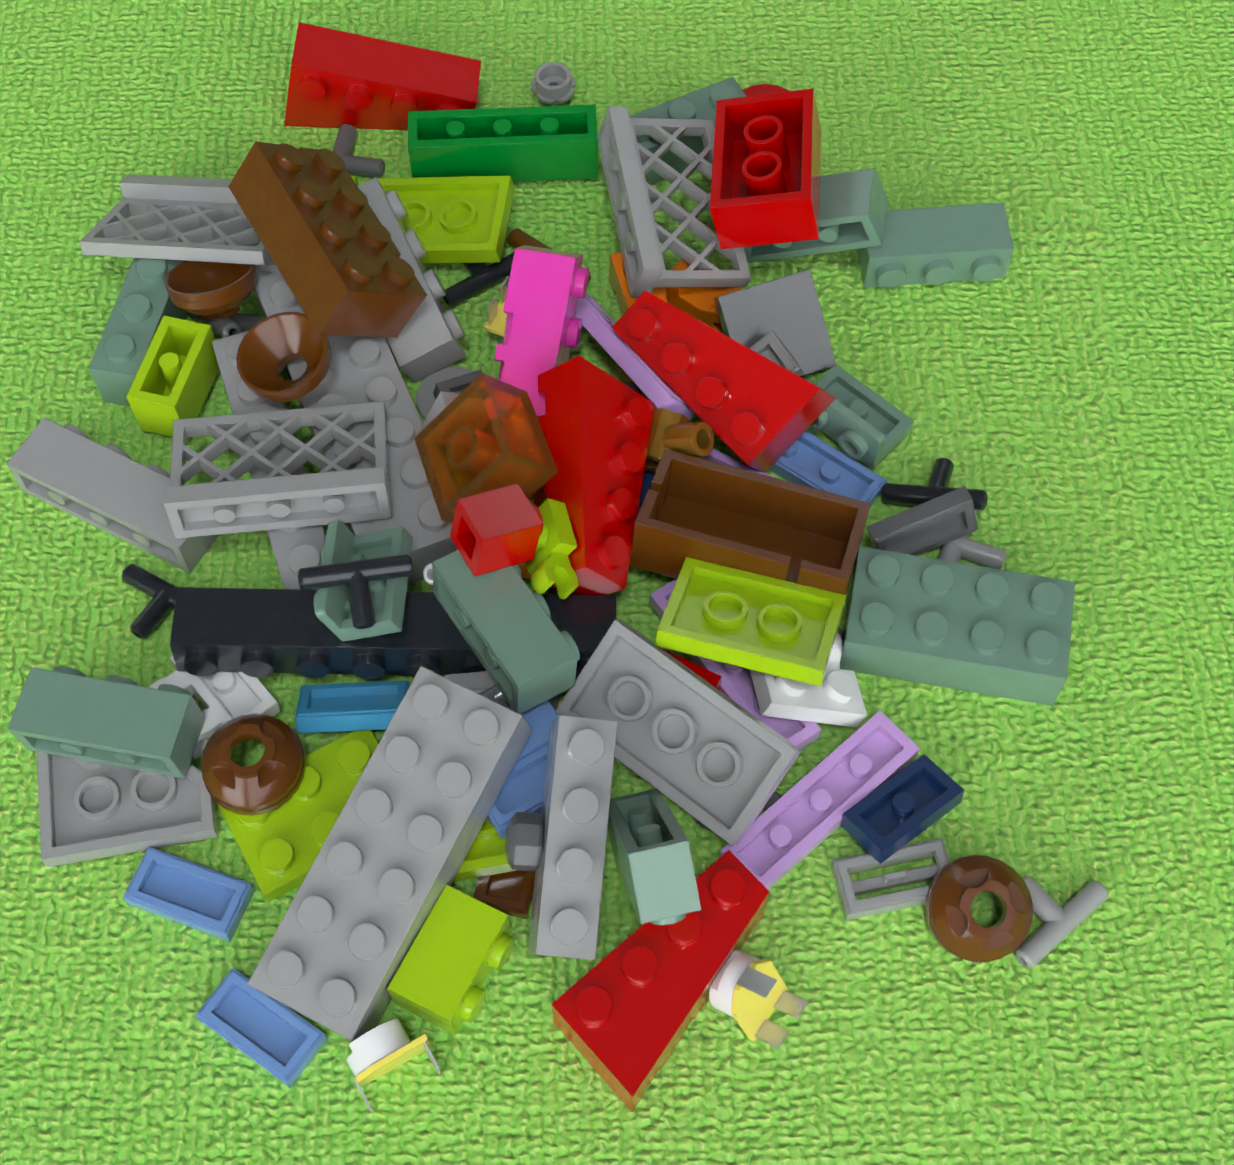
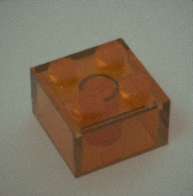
[414,373,558,523]

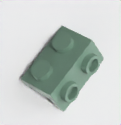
[806,364,914,469]
[314,520,413,642]

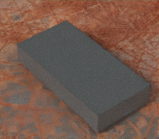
[867,486,978,556]

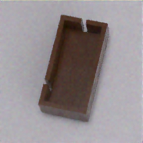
[228,141,427,337]
[630,449,871,595]

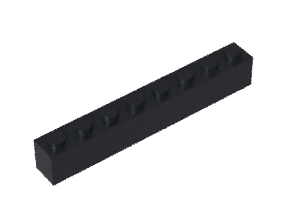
[170,587,617,680]

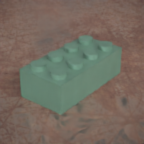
[840,546,1075,706]

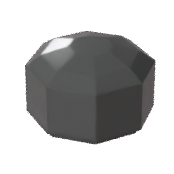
[505,812,543,871]

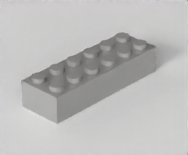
[247,666,532,1041]

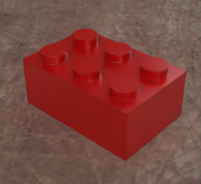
[710,88,821,249]

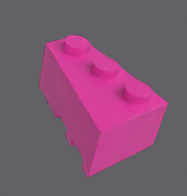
[487,245,589,416]

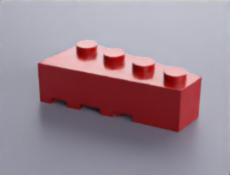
[284,22,481,130]
[611,290,836,473]
[538,355,655,596]
[551,850,769,1112]

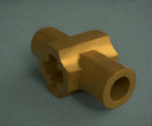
[645,408,714,472]

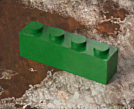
[408,104,598,182]

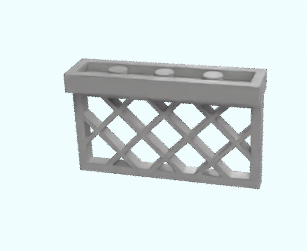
[597,106,751,297]
[79,174,271,265]
[163,401,391,539]

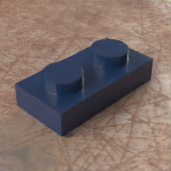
[841,754,964,864]

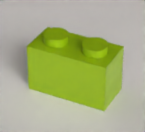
[126,315,219,441]
[387,884,515,1035]

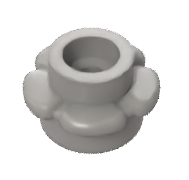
[531,62,575,105]

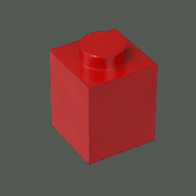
[450,483,543,577]

